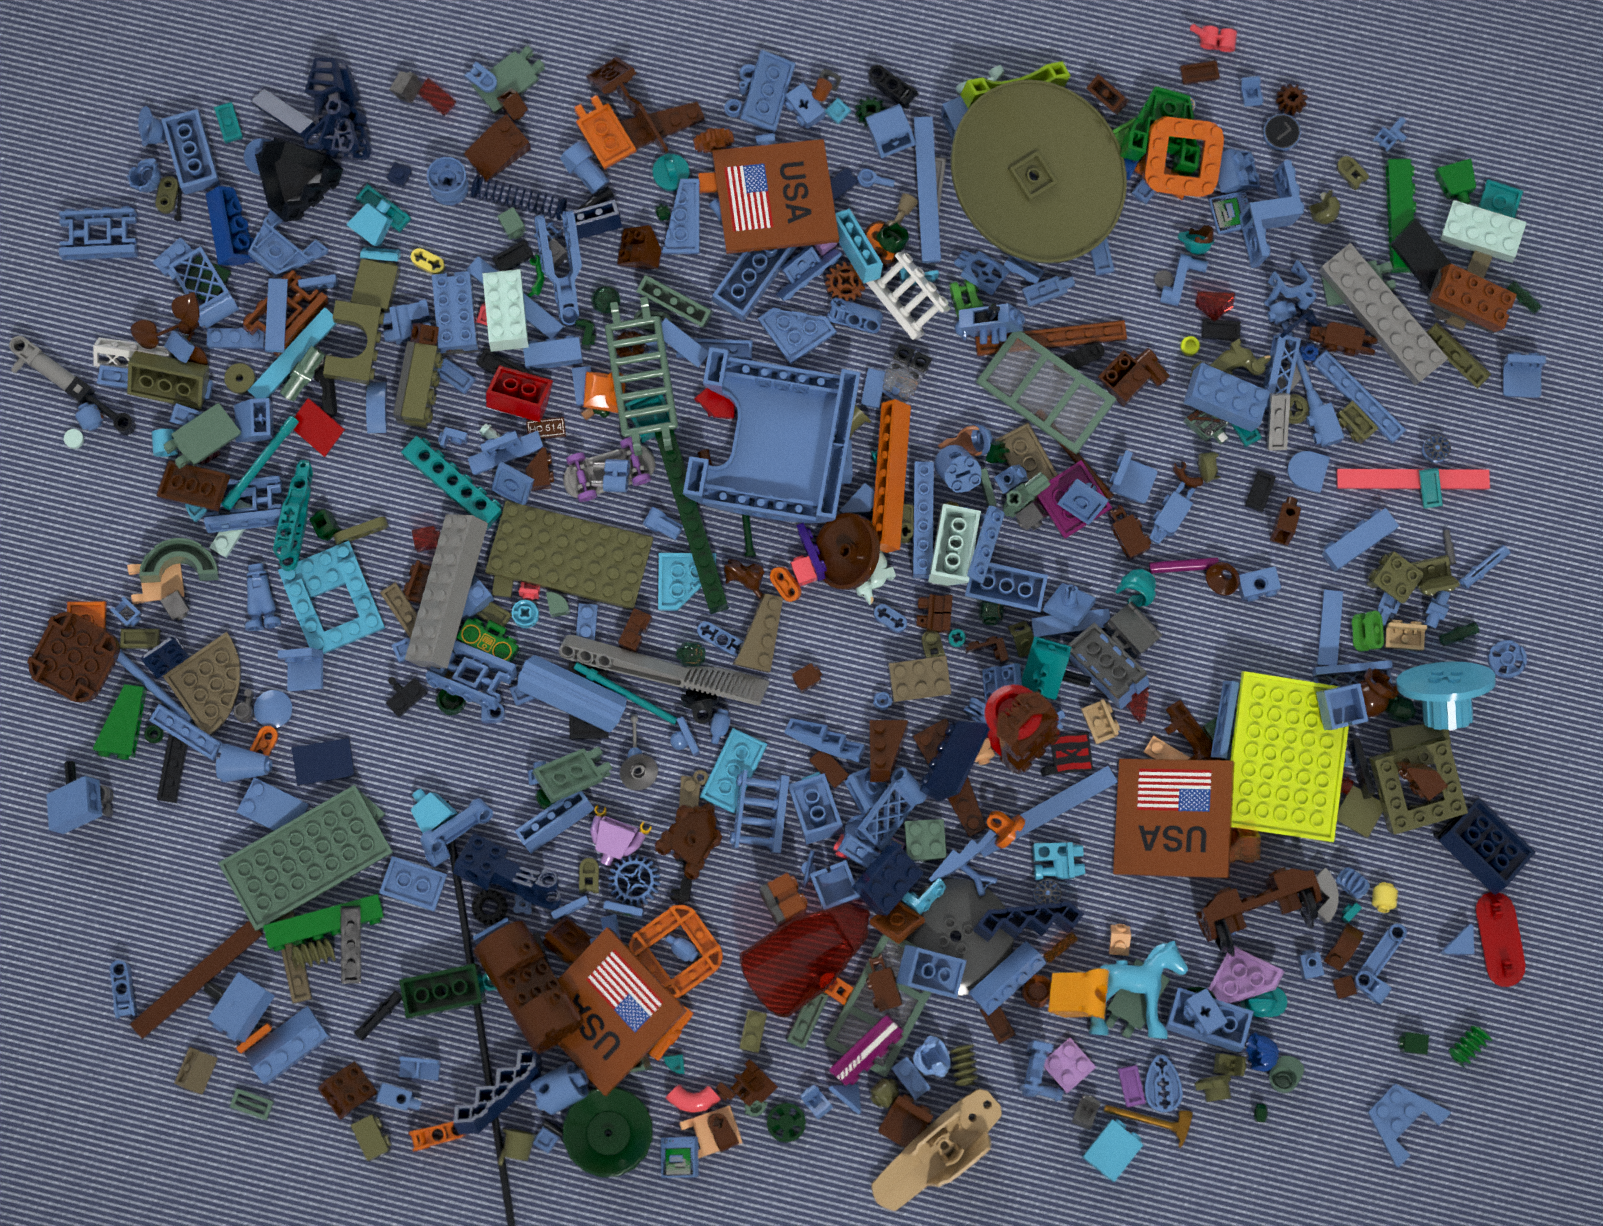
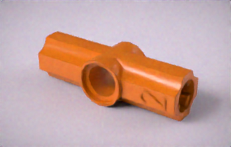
[648,1004,694,1061]

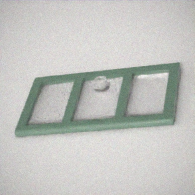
[976,331,1117,454]
[824,934,932,1077]

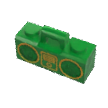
[456,618,520,663]

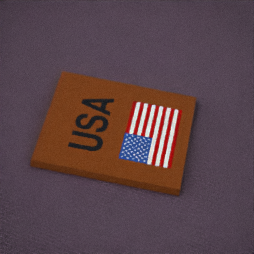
[712,139,839,254]
[1113,759,1235,878]
[558,927,687,1096]

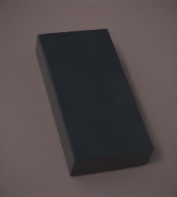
[492,240,534,272]
[1201,318,1241,341]
[1245,470,1276,513]

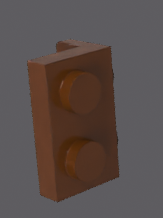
[403,560,431,604]

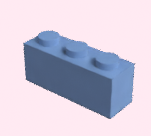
[523,335,583,371]

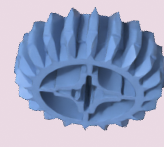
[608,855,661,907]

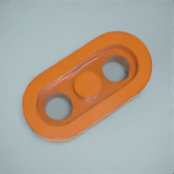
[770,567,801,602]
[250,726,278,756]

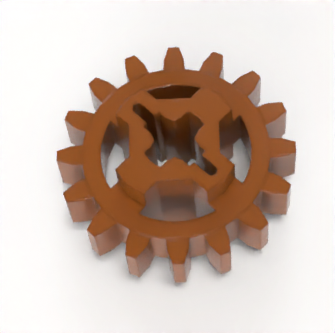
[693,128,734,153]
[825,262,866,302]

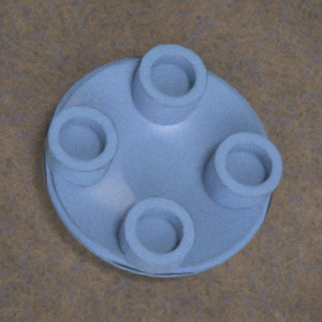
[254,690,292,728]

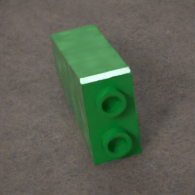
[93,684,147,760]

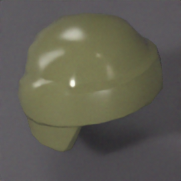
[1309,190,1340,224]

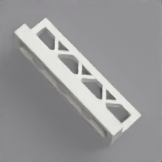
[94,337,173,369]

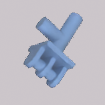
[1373,117,1407,152]

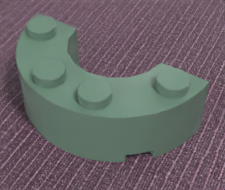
[139,538,219,583]

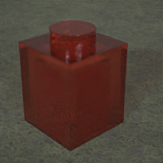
[412,526,440,552]

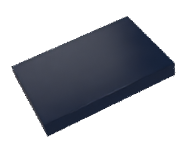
[291,738,355,786]

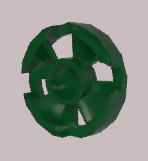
[767,1103,806,1143]

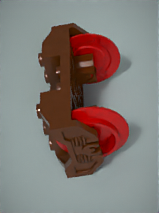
[985,685,1060,775]

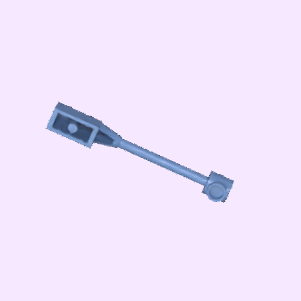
[1267,301,1345,447]

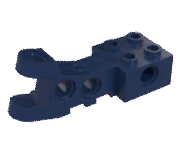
[453,833,562,910]

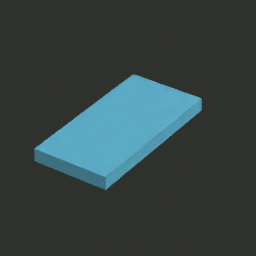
[700,728,768,814]

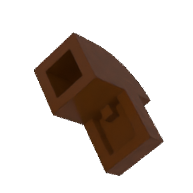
[1323,923,1364,971]

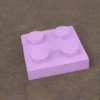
[1044,1038,1096,1094]

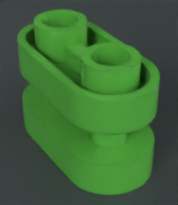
[949,280,983,319]
[1352,610,1384,652]

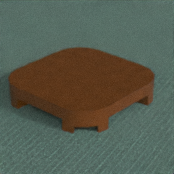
[27,612,120,703]

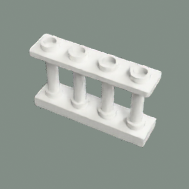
[867,252,951,340]

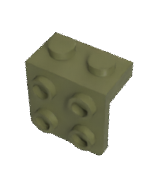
[1367,551,1423,603]
[1411,555,1460,595]

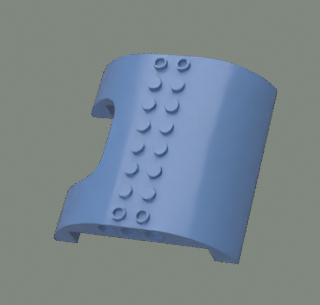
[683,347,861,523]

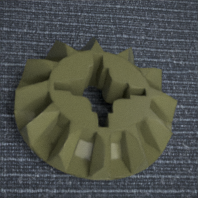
[1289,394,1309,425]

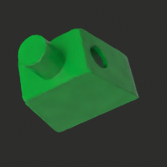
[1434,158,1476,204]

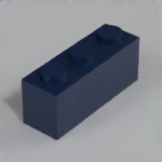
[561,200,623,240]

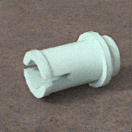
[479,424,501,439]

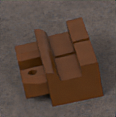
[916,594,953,634]
[730,1059,778,1107]

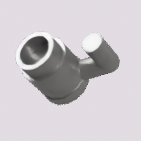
[234,689,255,723]
[100,785,114,818]

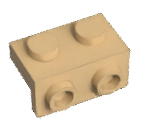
[1384,620,1427,651]
[1081,699,1120,745]

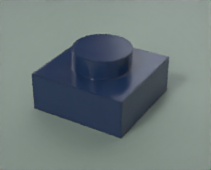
[386,162,412,188]

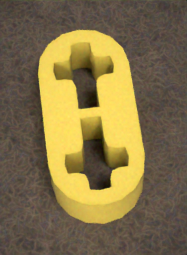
[411,248,445,275]

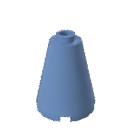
[216,744,273,783]

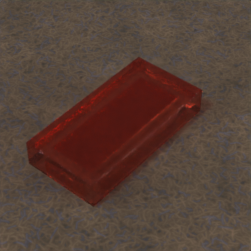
[418,78,456,116]

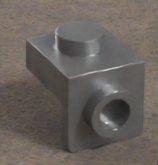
[1071,1095,1101,1130]

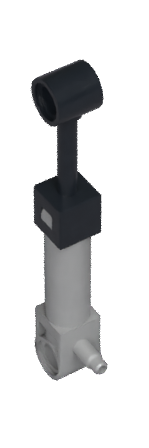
[9,336,136,436]

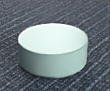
[64,429,84,449]

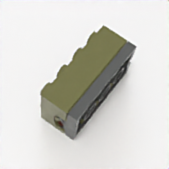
[393,341,444,428]

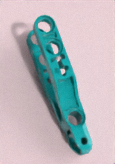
[273,460,313,571]

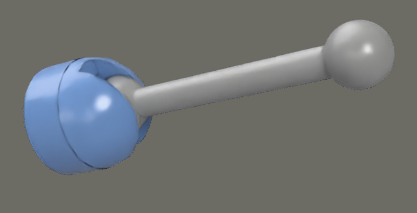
[627,715,643,758]

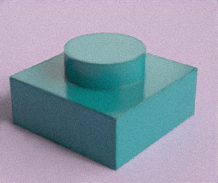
[1340,902,1362,923]

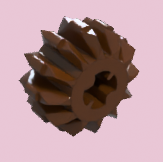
[1275,83,1308,116]

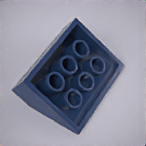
[920,721,990,802]
[1438,798,1536,895]

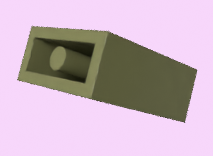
[351,259,400,313]

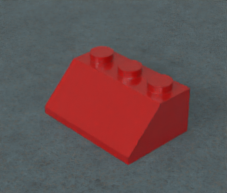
[486,365,553,422]

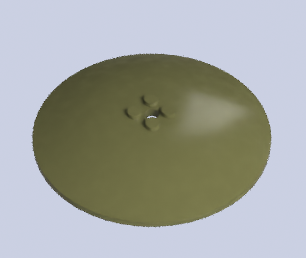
[950,80,1127,264]

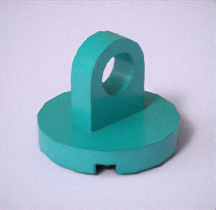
[652,154,690,191]

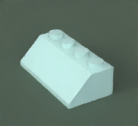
[928,504,981,586]

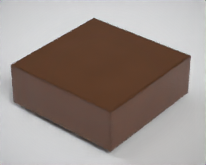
[1332,975,1357,999]

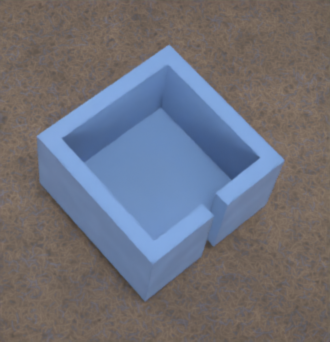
[1316,683,1368,730]
[810,860,860,912]

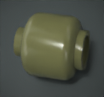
[870,1078,899,1108]

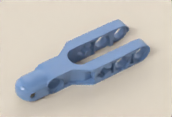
[534,210,582,325]

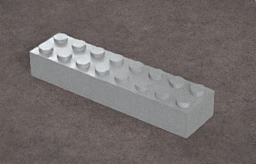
[1318,243,1448,386]
[405,514,488,669]

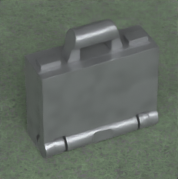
[1103,601,1162,660]

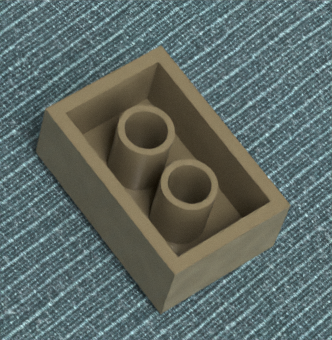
[888,656,951,702]

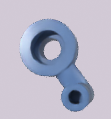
[739,64,755,95]

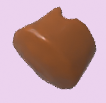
[1021,975,1051,1008]

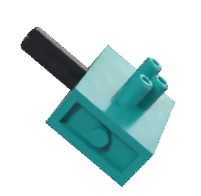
[1021,636,1091,700]

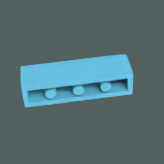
[835,209,883,284]

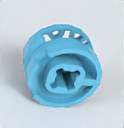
[511,599,539,629]

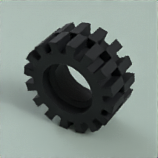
[472,889,508,925]

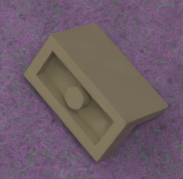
[174,1047,217,1094]

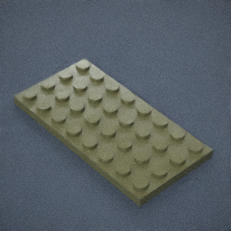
[485,501,654,610]

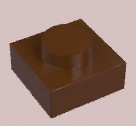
[716,1082,736,1101]

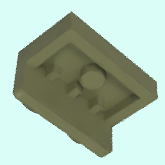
[1336,401,1378,444]

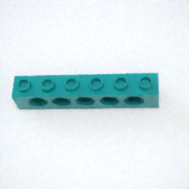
[401,435,502,530]

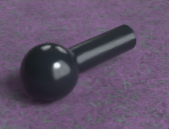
[542,1119,563,1142]

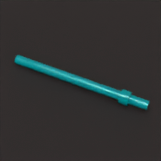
[573,662,678,725]

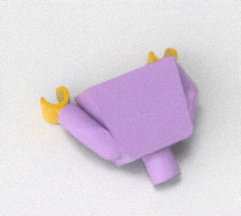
[590,805,652,866]

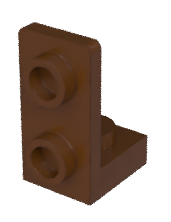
[965,636,1009,664]

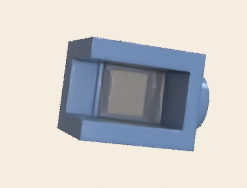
[110,596,142,627]

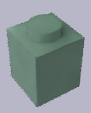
[497,207,526,240]

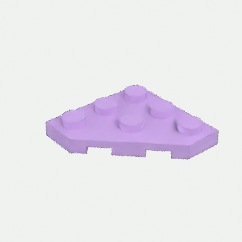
[1208,947,1284,1004]

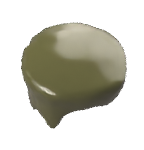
[1198,452,1221,483]

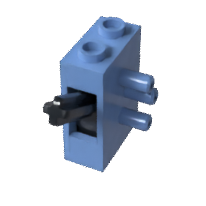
[959,303,1025,344]

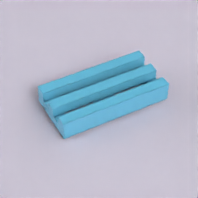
[360,247,401,262]

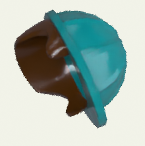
[1177,225,1214,255]

